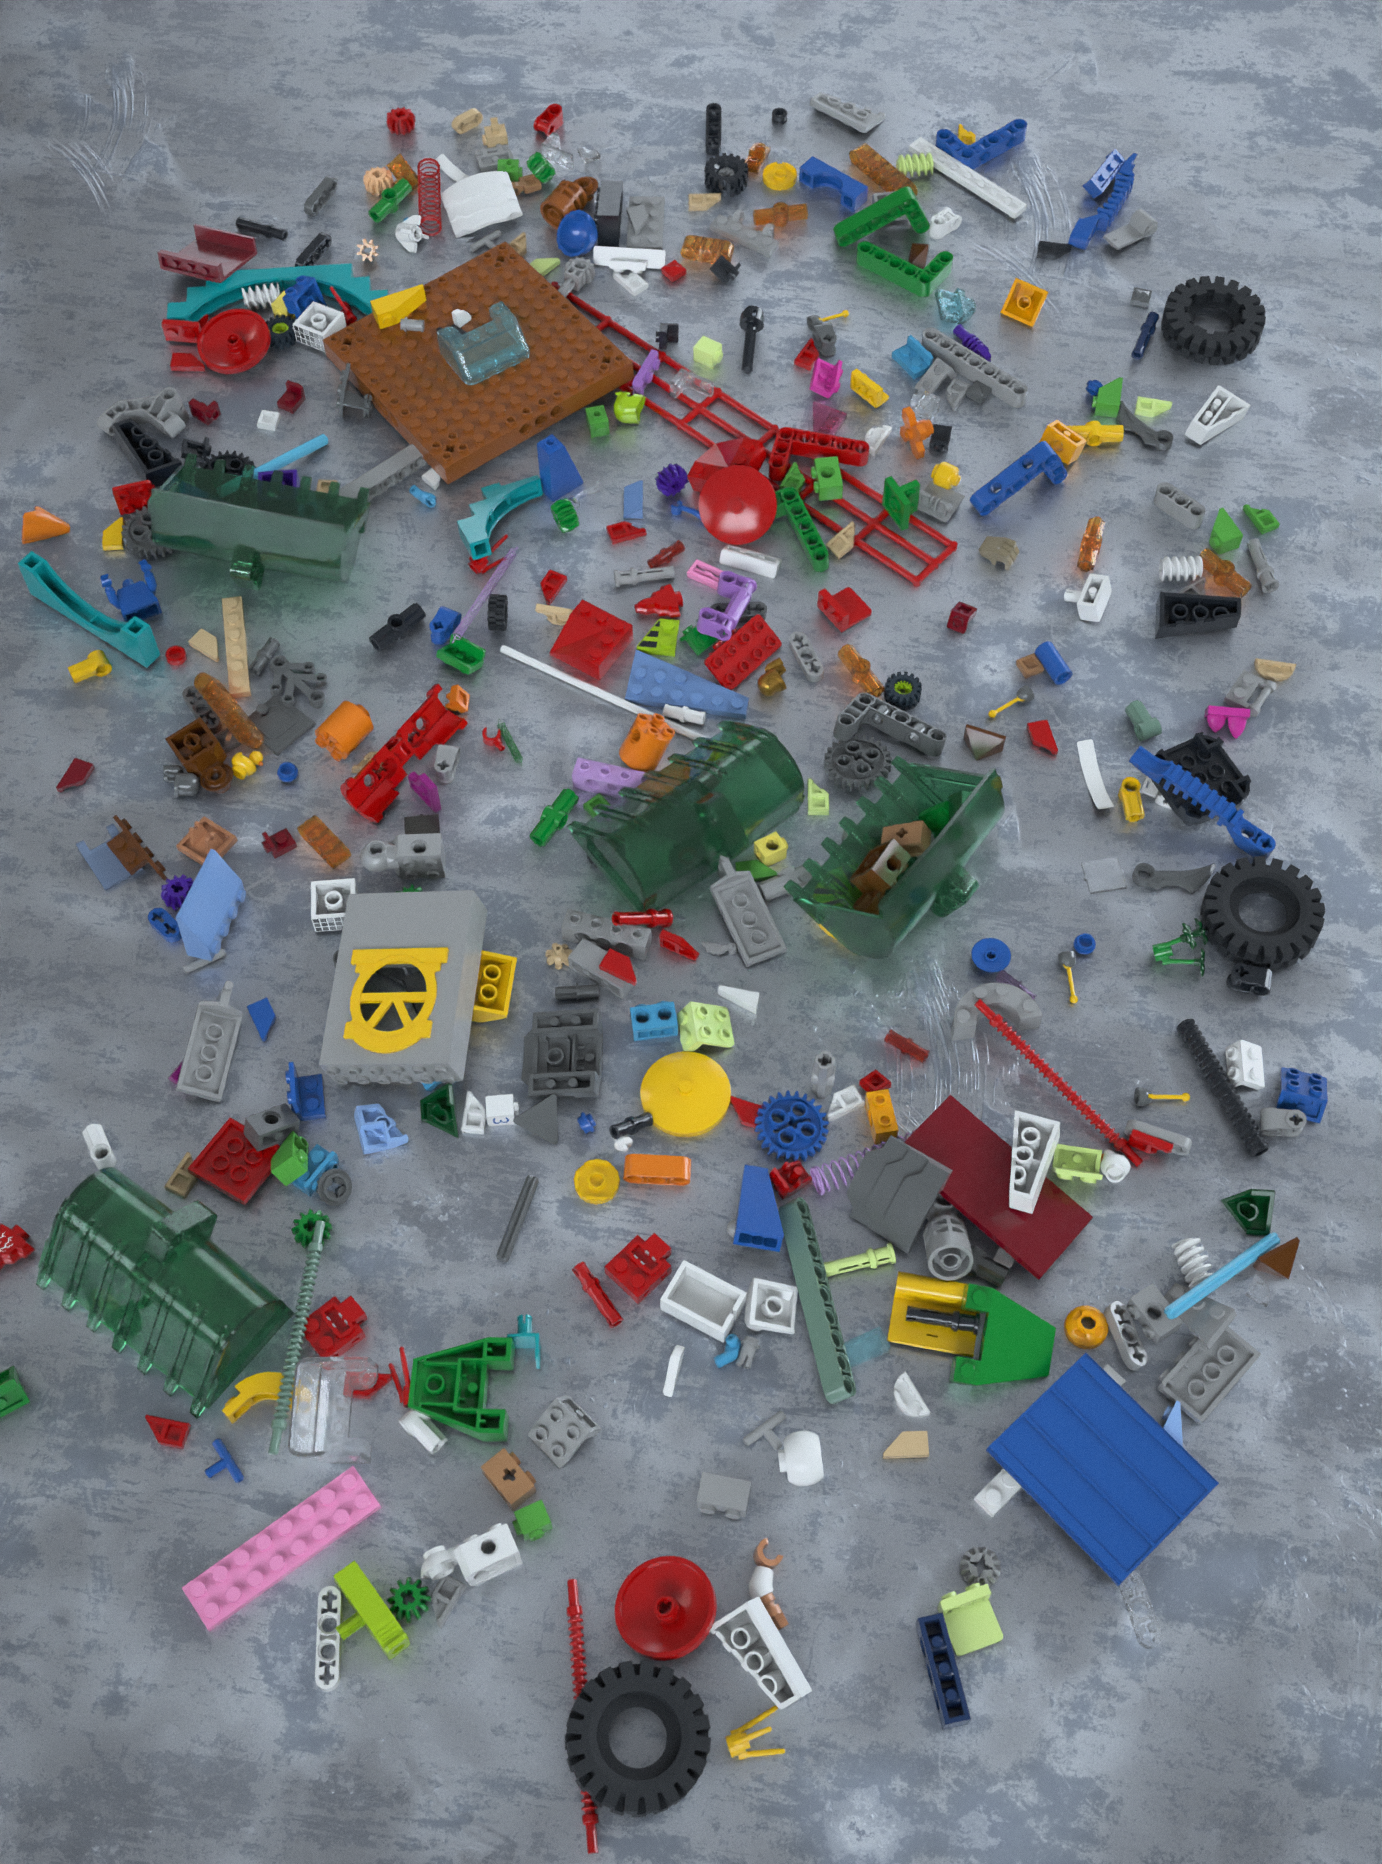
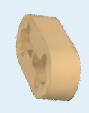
[451,108,483,134]

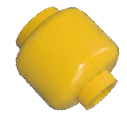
[931,462,961,490]

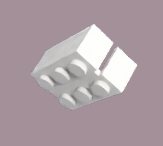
[660,1260,747,1343]

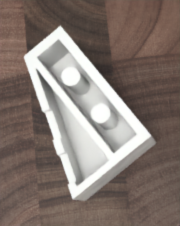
[1184,385,1251,445]

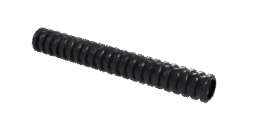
[1176,1019,1270,1156]

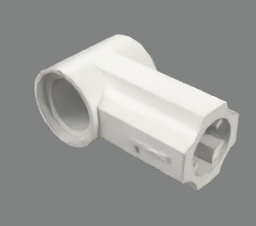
[82,1124,116,1171]
[398,1409,447,1454]

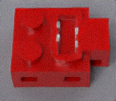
[604,1233,672,1305]
[303,1296,368,1367]

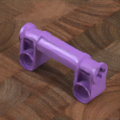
[697,571,757,641]

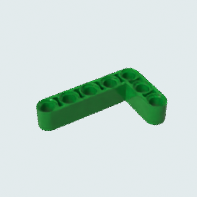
[833,186,930,247]
[856,241,953,297]
[775,487,830,572]

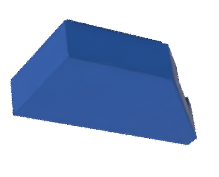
[246,997,276,1042]

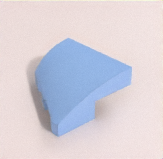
[354,1103,409,1155]

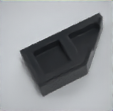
[1037,241,1072,260]

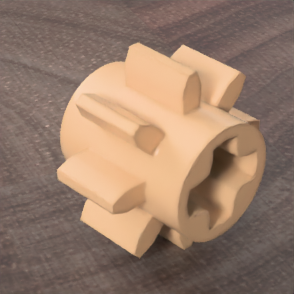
[357,239,379,261]

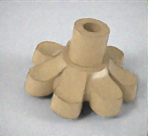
[545,943,573,970]

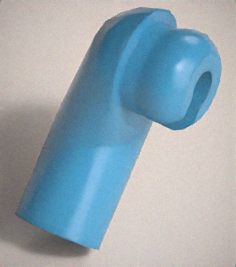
[409,485,437,508]
[713,1334,741,1368]

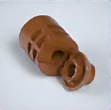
[540,176,598,229]

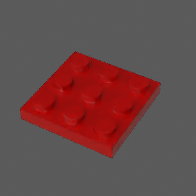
[187,1118,280,1205]

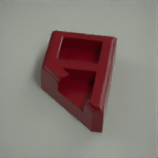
[56,758,95,792]

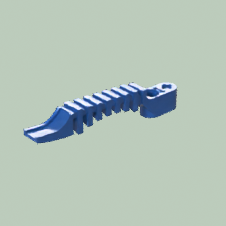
[1068,153,1138,250]
[1129,746,1276,859]

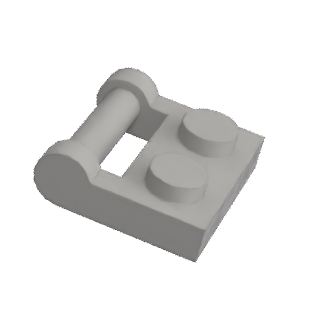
[1223,670,1277,717]

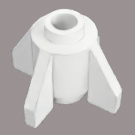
[395,215,429,253]

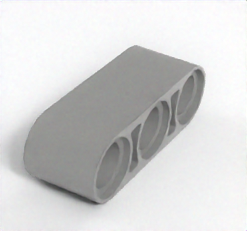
[1153,482,1205,529]

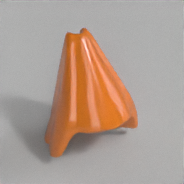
[21,506,70,544]

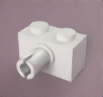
[1064,574,1112,622]

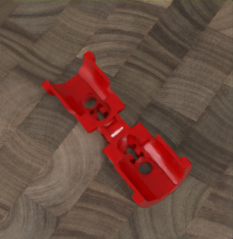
[340,684,468,823]

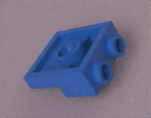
[282,275,327,319]

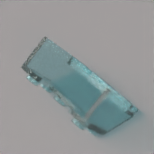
[436,301,530,385]

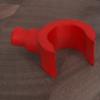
[482,727,505,751]

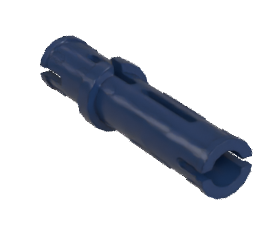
[1131,312,1159,360]

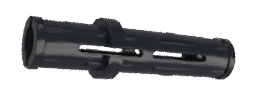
[236,217,288,241]

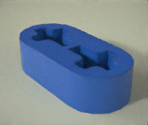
[148,908,182,943]

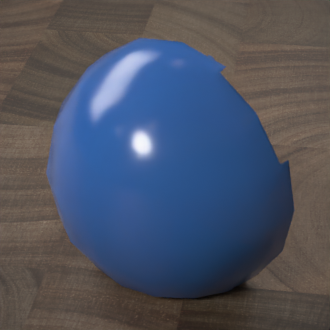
[557,210,598,258]

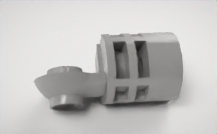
[923,1194,974,1280]

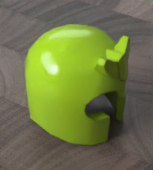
[614,392,646,424]

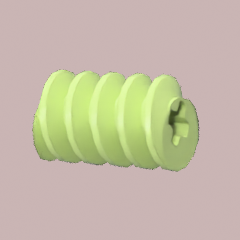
[896,152,933,178]

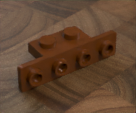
[106,815,168,881]

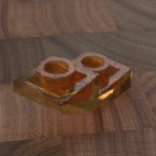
[745,142,771,174]

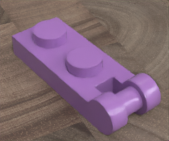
[632,349,660,395]

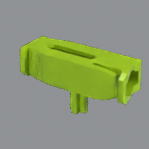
[333,1560,410,1660]

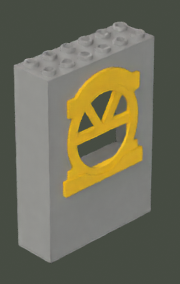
[319,890,488,1085]

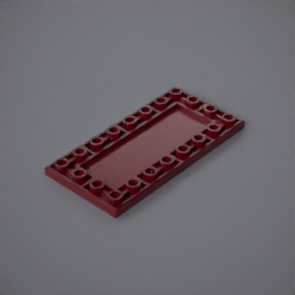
[904,1095,1093,1280]

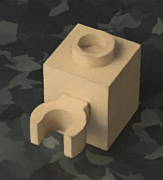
[482,117,508,148]

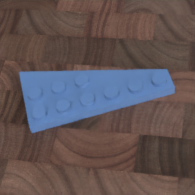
[625,649,749,719]

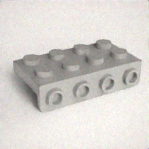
[1158,1327,1261,1425]

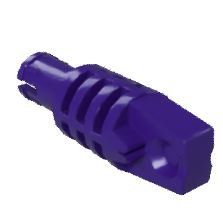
[953,324,991,362]

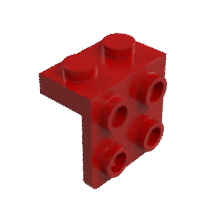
[161,314,209,343]
[112,480,159,515]
[817,587,872,633]

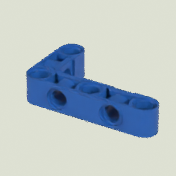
[935,119,1027,170]
[970,441,1067,516]

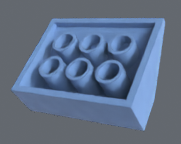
[176,849,246,961]

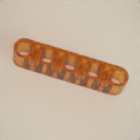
[849,143,918,196]
[194,672,264,749]

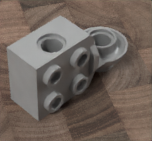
[360,833,446,880]

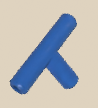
[205,1438,244,1483]

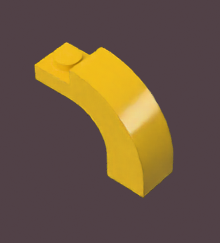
[222,1372,314,1424]

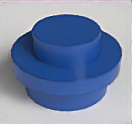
[1085,379,1103,396]
[277,762,299,782]
[1073,933,1096,955]
[577,1112,597,1134]

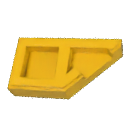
[958,124,976,145]
[102,517,125,551]

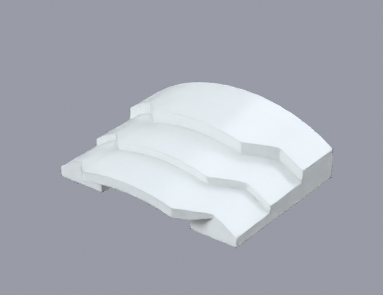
[441,171,523,238]

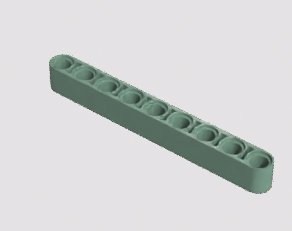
[778,1197,856,1404]

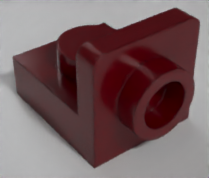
[277,380,306,414]
[188,398,221,425]
[947,601,978,634]
[261,828,297,859]

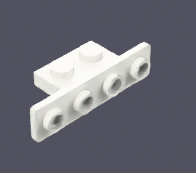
[593,246,666,273]

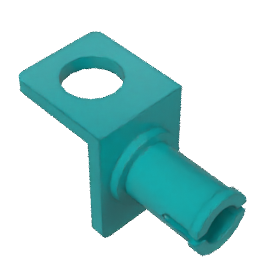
[507,1314,541,1369]

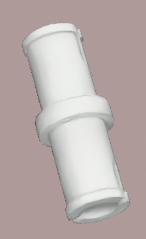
[663,704,706,725]

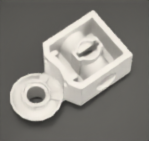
[421,1523,522,1586]

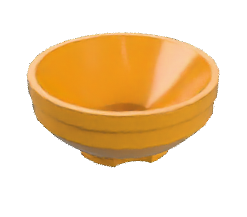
[1064,1305,1108,1349]

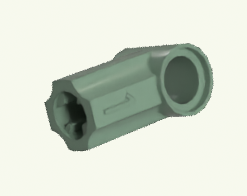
[1125,700,1162,741]

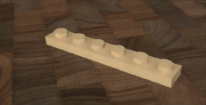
[222,596,251,699]

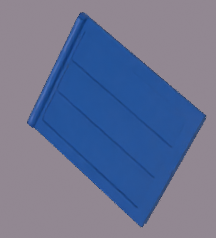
[986,1353,1219,1586]

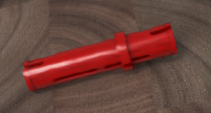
[572,1261,623,1328]

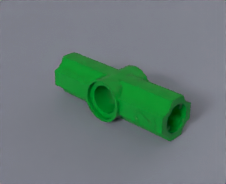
[368,178,412,223]
[529,788,579,847]

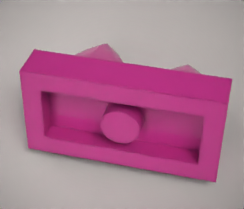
[1204,705,1250,739]

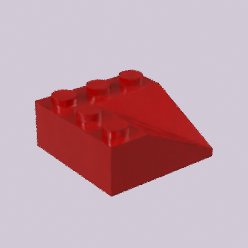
[687,437,767,492]
[550,599,633,681]

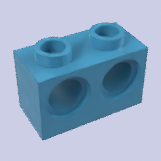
[630,1001,678,1041]

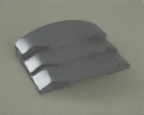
[521,1008,603,1098]
[846,1136,953,1253]

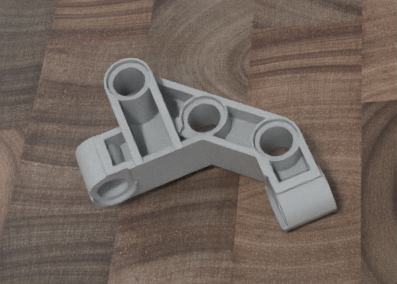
[97,387,190,439]

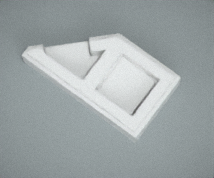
[613,272,648,296]
[826,1084,865,1122]
[461,1091,487,1134]
[663,1345,685,1397]

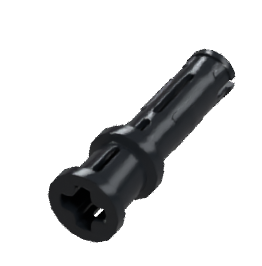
[906,1305,980,1335]

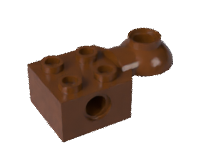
[165,717,233,794]
[849,838,911,922]

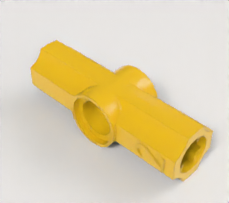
[1066,421,1124,447]

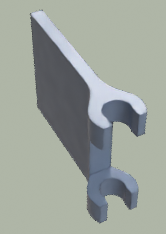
[76,823,143,891]

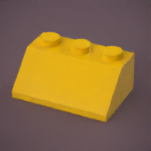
[472,950,517,1023]

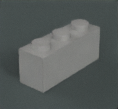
[568,938,638,999]

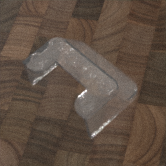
[288,1356,379,1464]

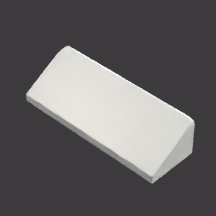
[719,544,782,579]

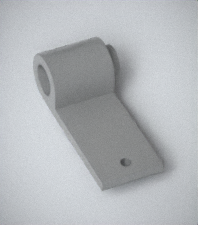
[1103,209,1158,250]

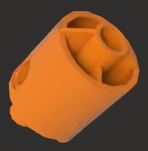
[315,701,374,762]
[619,713,675,773]

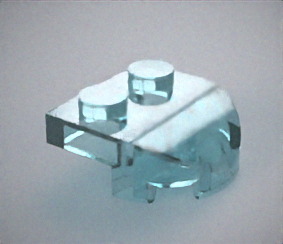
[935,288,977,325]

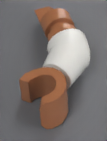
[748,1538,789,1631]

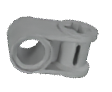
[434,744,461,785]
[1260,1107,1307,1137]

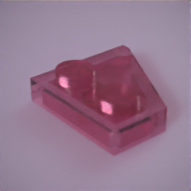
[813,401,847,436]

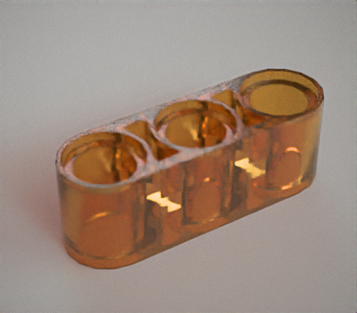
[680,235,735,264]
[297,815,352,869]

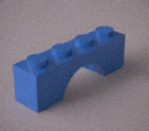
[799,156,868,212]

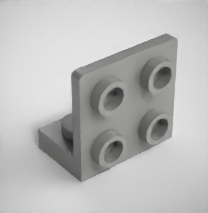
[528,1395,602,1468]

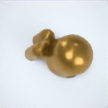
[757,657,787,697]

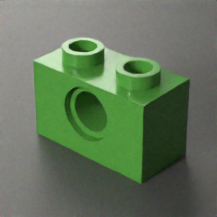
[811,456,843,501]

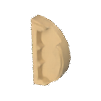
[1254,658,1296,682]

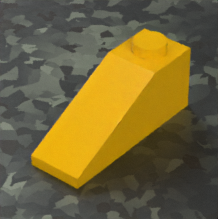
[370,284,426,329]

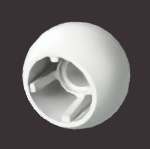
[778,1431,824,1486]

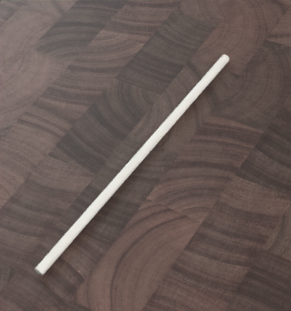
[500,645,734,757]

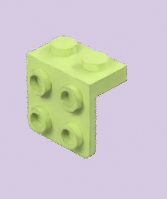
[677,1002,734,1052]
[1051,1144,1103,1184]
[937,1583,1003,1656]

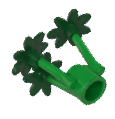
[1152,918,1208,977]

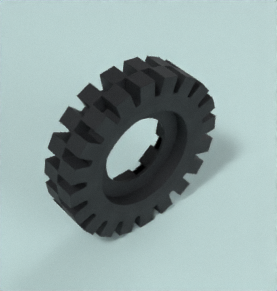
[1161,276,1266,366]
[1200,856,1325,970]
[565,1660,711,1817]

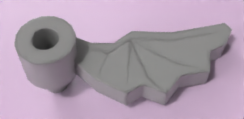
[701,941,738,956]

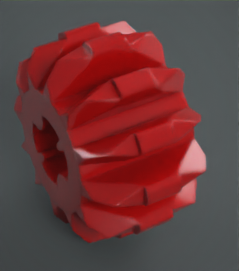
[386,107,416,136]

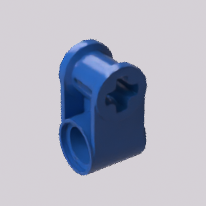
[429,606,462,645]

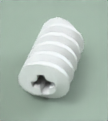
[241,282,280,311]
[1159,556,1203,582]
[1171,1238,1213,1289]

